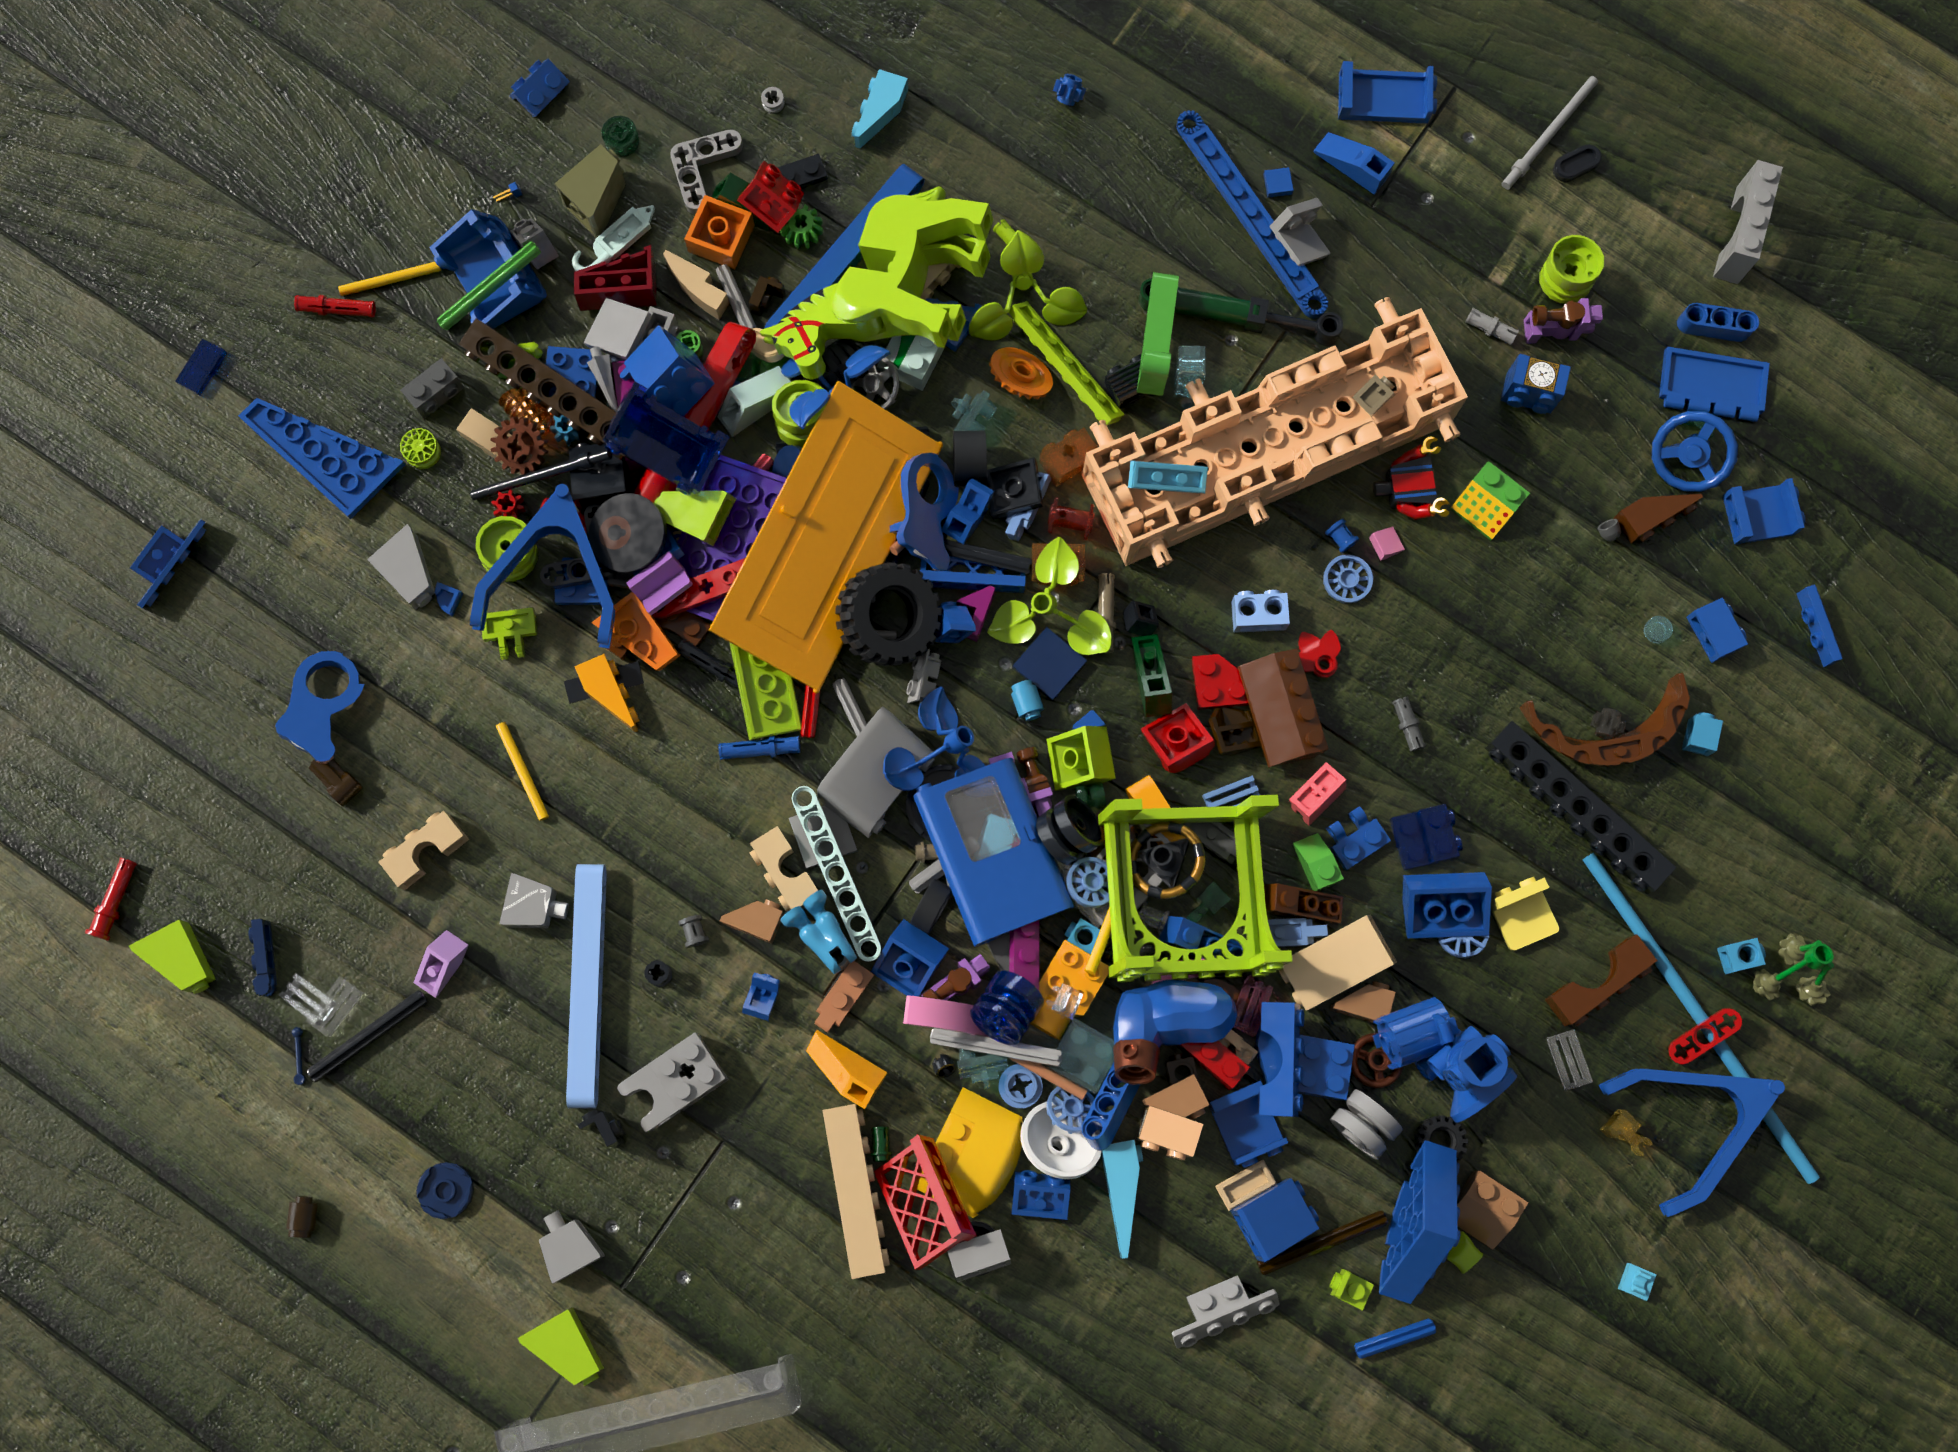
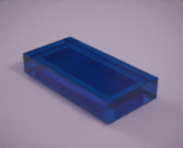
[175,339,227,396]

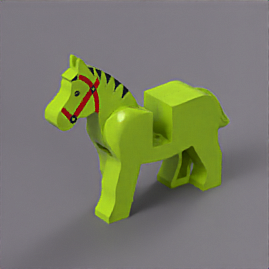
[760,186,994,379]

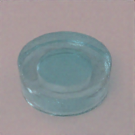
[1644,616,1673,643]

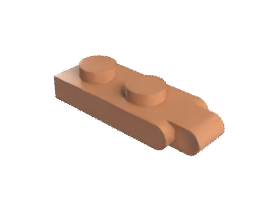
[814,961,875,1033]

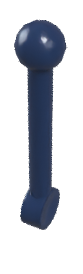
[292,1027,306,1085]

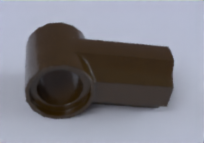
[309,759,363,807]

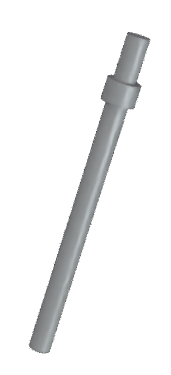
[1501,76,1598,190]

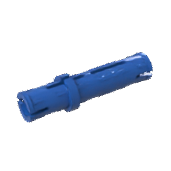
[718,736,801,760]

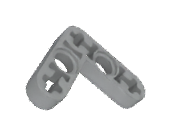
[670,130,743,214]

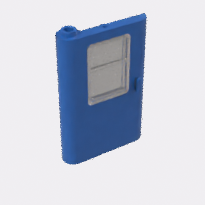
[913,758,1075,947]

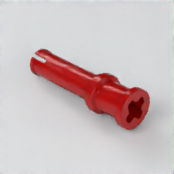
[85,857,137,941]

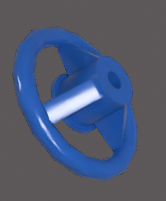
[1651,411,1738,492]

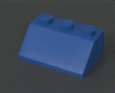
[1402,872,1492,939]

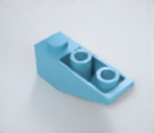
[852,69,908,148]

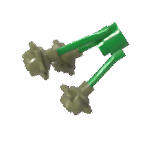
[1753,934,1834,1006]

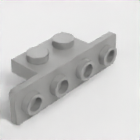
[1172,1275,1279,1348]

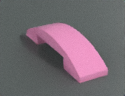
[903,996,997,1038]

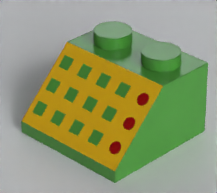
[1450,461,1530,540]

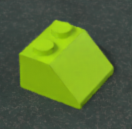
[1046,726,1116,791]

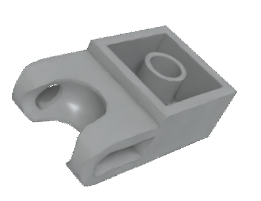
[617,1032,729,1132]

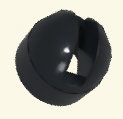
[932,1054,956,1078]

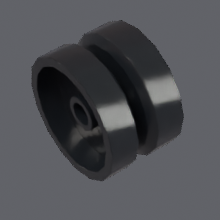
[1036,795,1104,865]

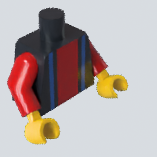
[1373,437,1449,520]

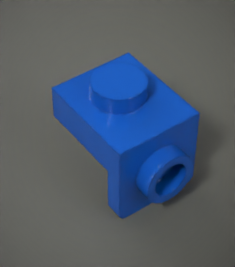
[742,973,780,1021]

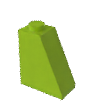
[654,491,736,546]
[129,920,216,994]
[518,1308,604,1386]

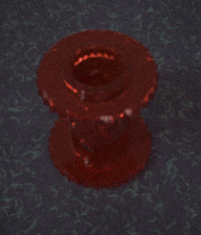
[1047,497,1095,540]

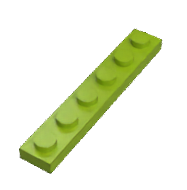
[1008,301,1125,425]

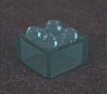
[1047,1018,1114,1095]

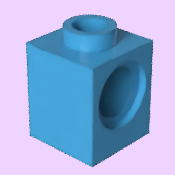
[1682,712,1723,756]
[1064,918,1100,955]
[1717,938,1766,974]

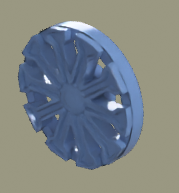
[1066,857,1109,908]

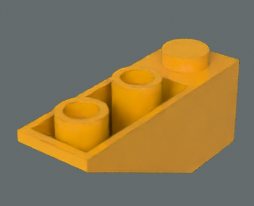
[574,654,640,732]
[806,1030,887,1109]

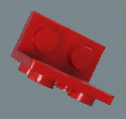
[737,161,804,233]

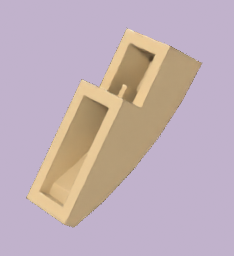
[663,250,730,320]
[456,408,537,475]

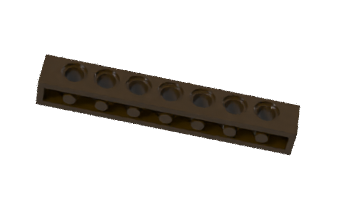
[459,318,649,461]

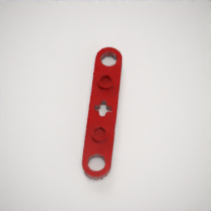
[653,558,745,619]

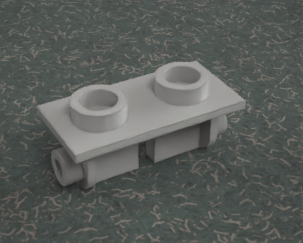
[907,649,941,705]

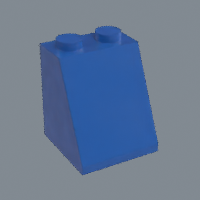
[1230,1178,1319,1262]

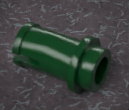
[870,1127,892,1162]

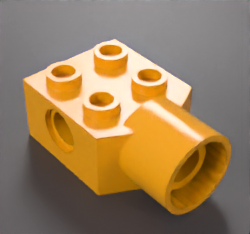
[1026,940,1109,1040]

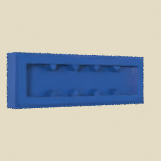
[1797,585,1843,667]

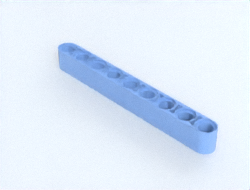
[566,864,607,1108]

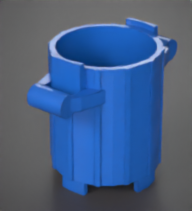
[1373,997,1459,1070]

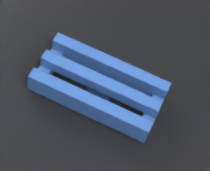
[1202,775,1259,807]

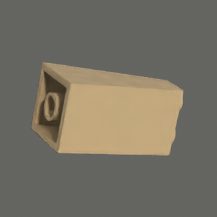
[1279,914,1397,1011]

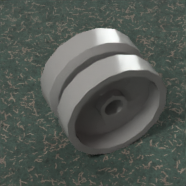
[1330,1089,1403,1160]

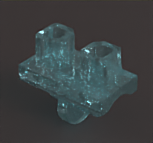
[951,390,997,431]
[957,1049,1008,1089]

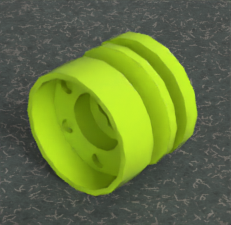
[1539,235,1604,304]

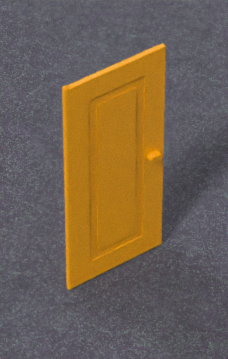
[709,381,943,693]

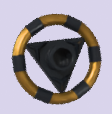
[1130,822,1206,899]

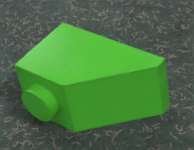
[1293,833,1344,891]

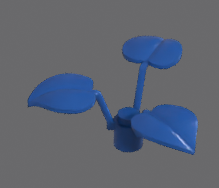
[781,345,891,429]
[883,687,999,798]

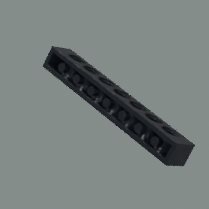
[1485,721,1677,894]

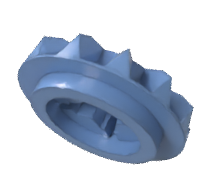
[999,1064,1043,1108]

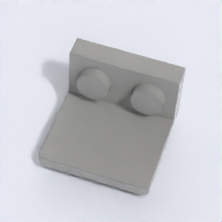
[1269,198,1330,266]

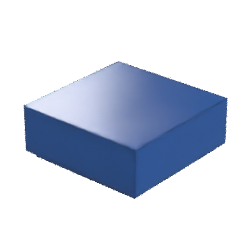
[1263,167,1294,198]

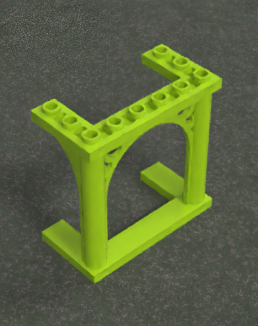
[1098,795,1292,982]

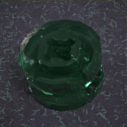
[601,116,639,157]

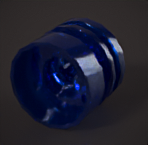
[970,970,1044,1045]

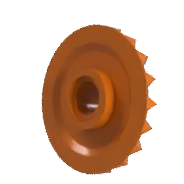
[989,347,1053,400]

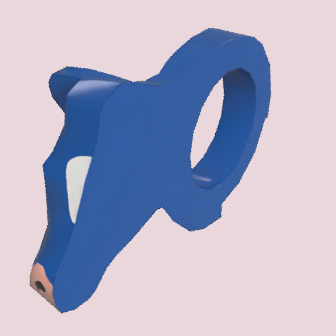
[890,453,959,571]
[275,651,365,764]

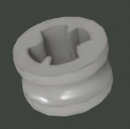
[761,87,785,113]

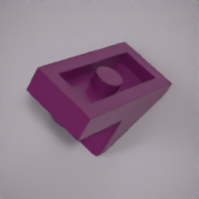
[956,586,995,642]

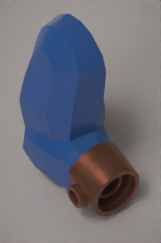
[1113,980,1237,1085]

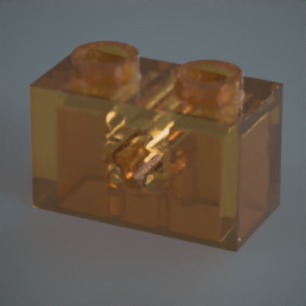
[1039,428,1098,487]

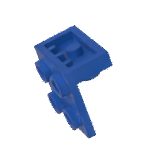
[546,346,597,401]

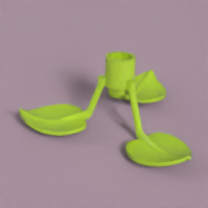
[969,230,1088,340]
[987,537,1112,655]

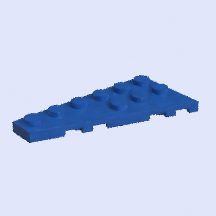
[238,398,406,520]

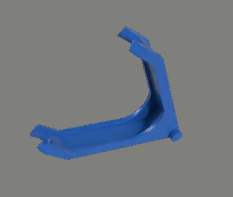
[470,484,615,649]
[1599,1069,1785,1217]

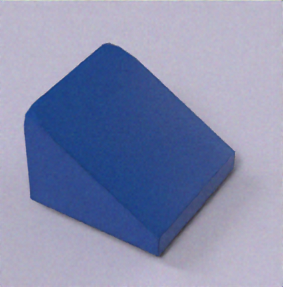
[1072,710,1106,730]

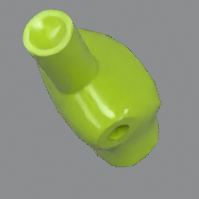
[1447,1231,1483,1274]

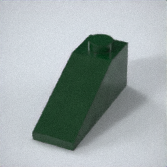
[1132,634,1172,717]

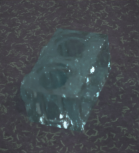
[1174,346,1206,397]

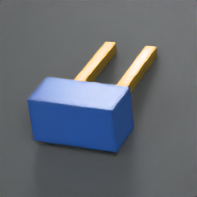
[493,182,523,202]

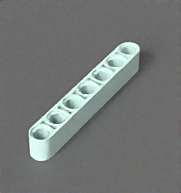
[791,786,881,962]

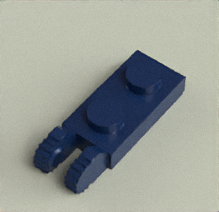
[248,919,277,997]

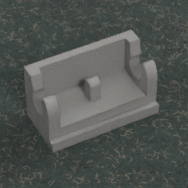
[947,1230,1011,1282]

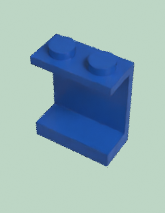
[1722,478,1805,545]
[1208,1081,1288,1168]

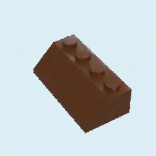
[1238,649,1329,768]

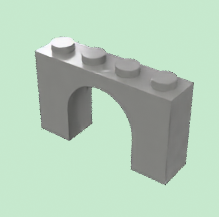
[1713,160,1783,284]

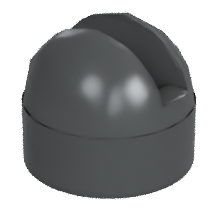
[1597,519,1621,542]

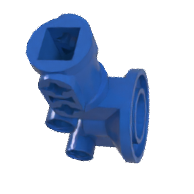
[1415,1026,1517,1123]

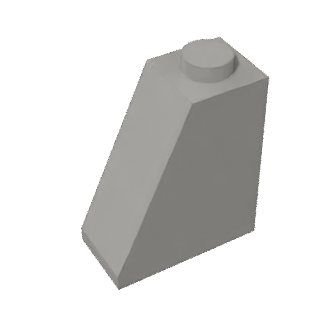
[367,524,435,610]

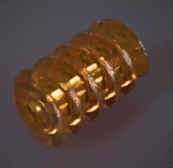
[498,388,554,439]

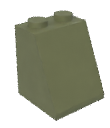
[555,144,626,238]

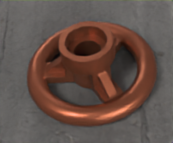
[1351,1033,1403,1088]

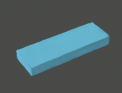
[1128,461,1208,494]

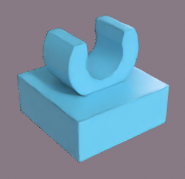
[1618,1263,1656,1301]

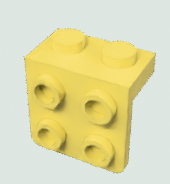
[1491,877,1559,951]

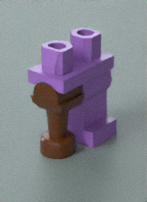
[1524,298,1603,344]
[989,747,1053,816]
[921,954,990,1001]

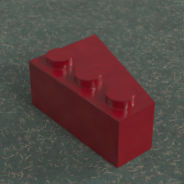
[574,245,657,311]

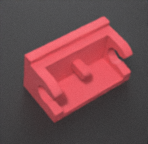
[1289,762,1346,826]

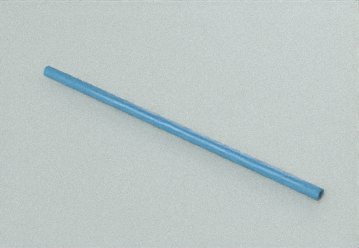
[1582,852,1820,1184]

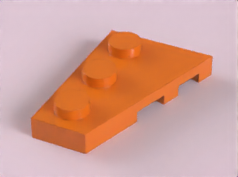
[591,592,680,671]

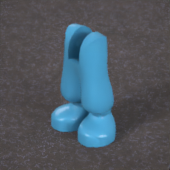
[780,890,857,975]

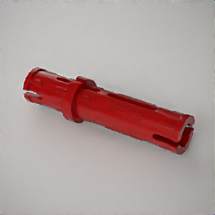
[294,295,376,318]

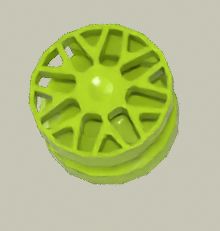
[400,428,441,469]

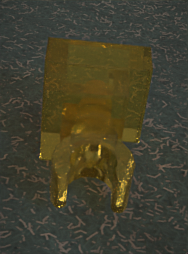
[1600,1109,1653,1156]

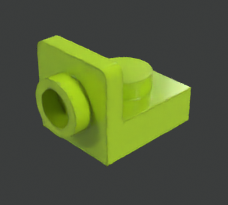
[1329,1269,1374,1311]

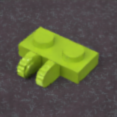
[482,607,538,660]

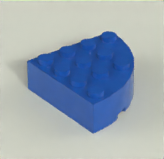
[1379,1140,1460,1304]

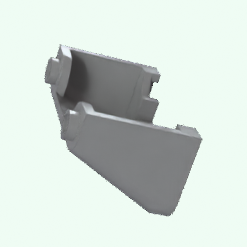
[817,707,935,838]

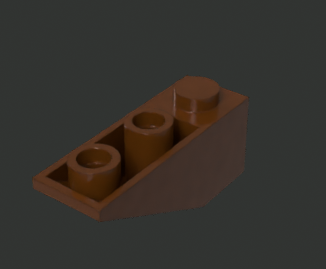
[1614,494,1703,543]
[1264,883,1343,924]

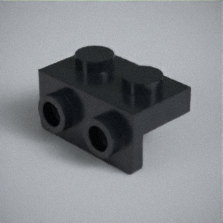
[577,1109,626,1148]

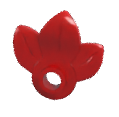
[1298,630,1341,678]

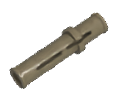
[1098,573,1116,654]

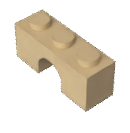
[379,811,469,890]
[749,826,818,911]

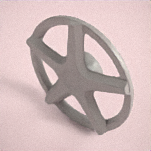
[851,357,899,409]

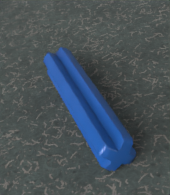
[1354,1319,1436,1359]

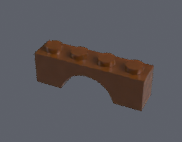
[1545,934,1658,1027]

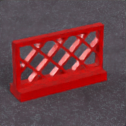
[874,1134,976,1270]

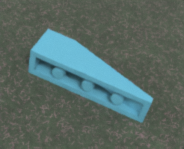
[1101,1140,1143,1259]

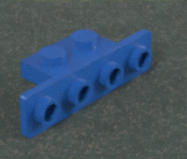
[130,519,206,608]

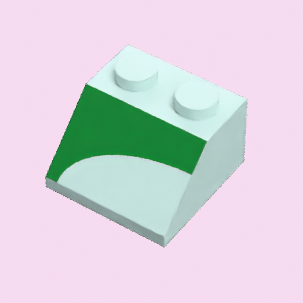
[876,335,945,391]

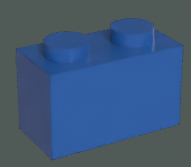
[1687,597,1748,663]

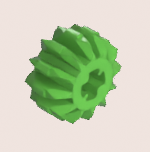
[780,204,823,249]

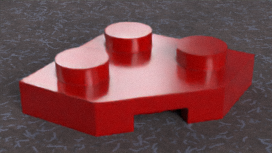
[1192,654,1249,710]

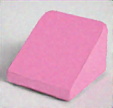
[1369,527,1405,561]

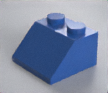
[871,919,949,997]

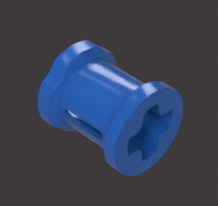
[1325,518,1359,554]

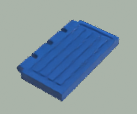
[1659,347,1770,422]

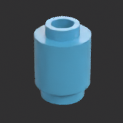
[1011,680,1044,721]

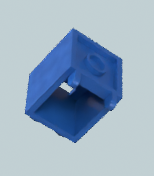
[620,325,715,421]

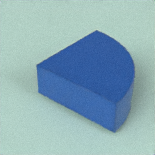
[435,582,463,617]

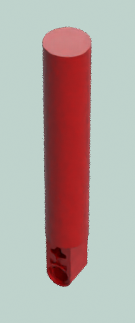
[633,322,756,503]

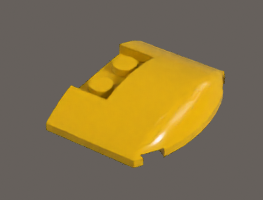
[917,1087,1023,1218]

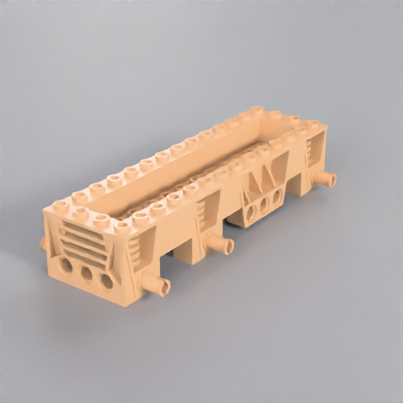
[1082,297,1468,568]

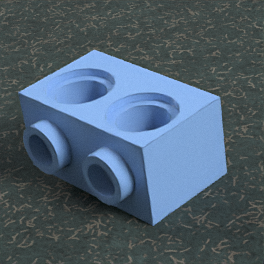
[1231,590,1290,632]

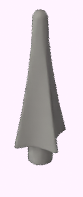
[587,346,619,414]

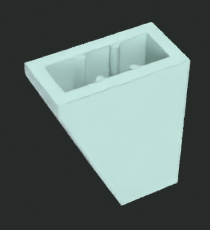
[718,366,791,437]

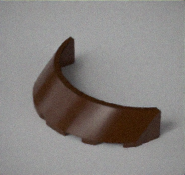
[1520,673,1690,766]

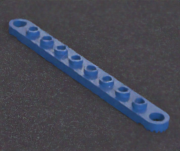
[1176,110,1328,319]

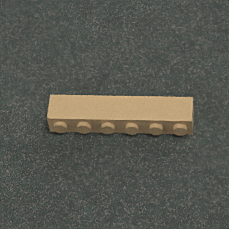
[822,1104,890,1279]

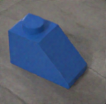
[934,602,976,643]

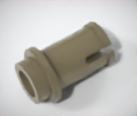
[915,842,938,863]

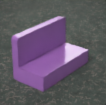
[626,551,693,615]

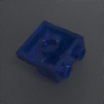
[1390,804,1463,871]

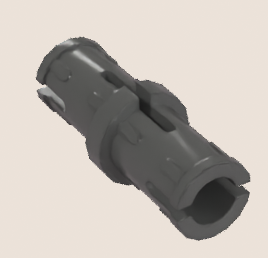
[1392,696,1426,752]

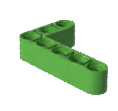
[1137,272,1179,396]

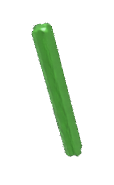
[437,241,541,330]

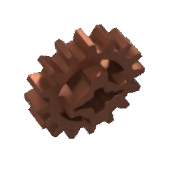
[490,417,549,475]

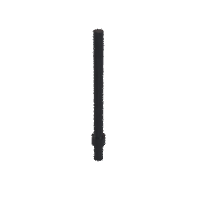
[470,449,612,500]

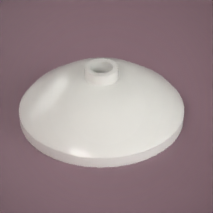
[1021,1102,1102,1179]

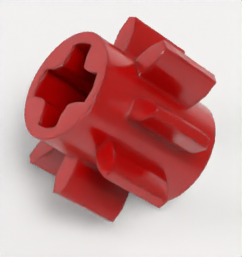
[491,489,526,519]

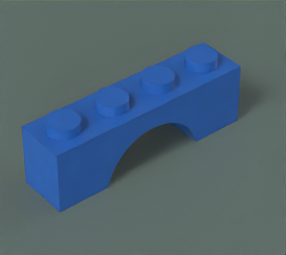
[1259,1002,1304,1117]

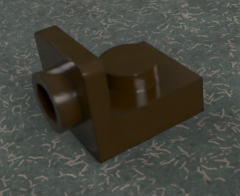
[749,276,785,316]

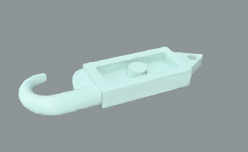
[572,205,655,271]

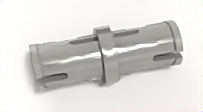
[1465,307,1519,345]

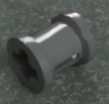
[678,914,709,948]

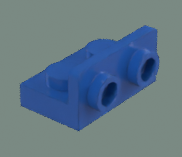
[1012,1170,1070,1220]

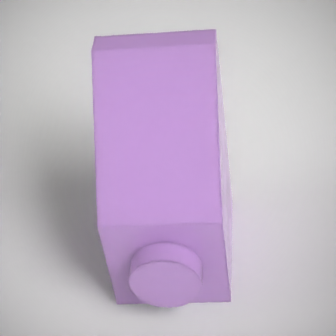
[414,930,468,998]

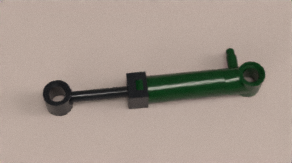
[1139,278,1343,346]

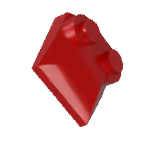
[1141,703,1215,773]

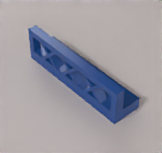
[920,556,1026,593]

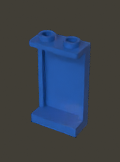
[1338,61,1437,124]

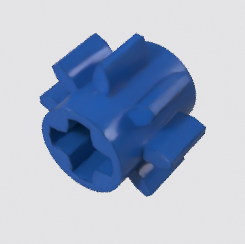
[1053,74,1086,106]

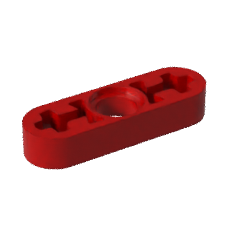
[1668,1008,1742,1064]

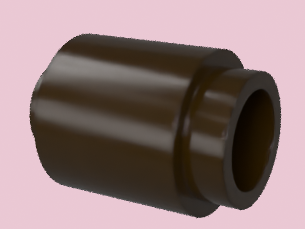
[286,1196,318,1238]

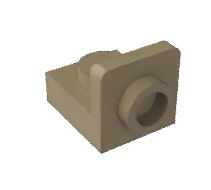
[1352,374,1395,417]

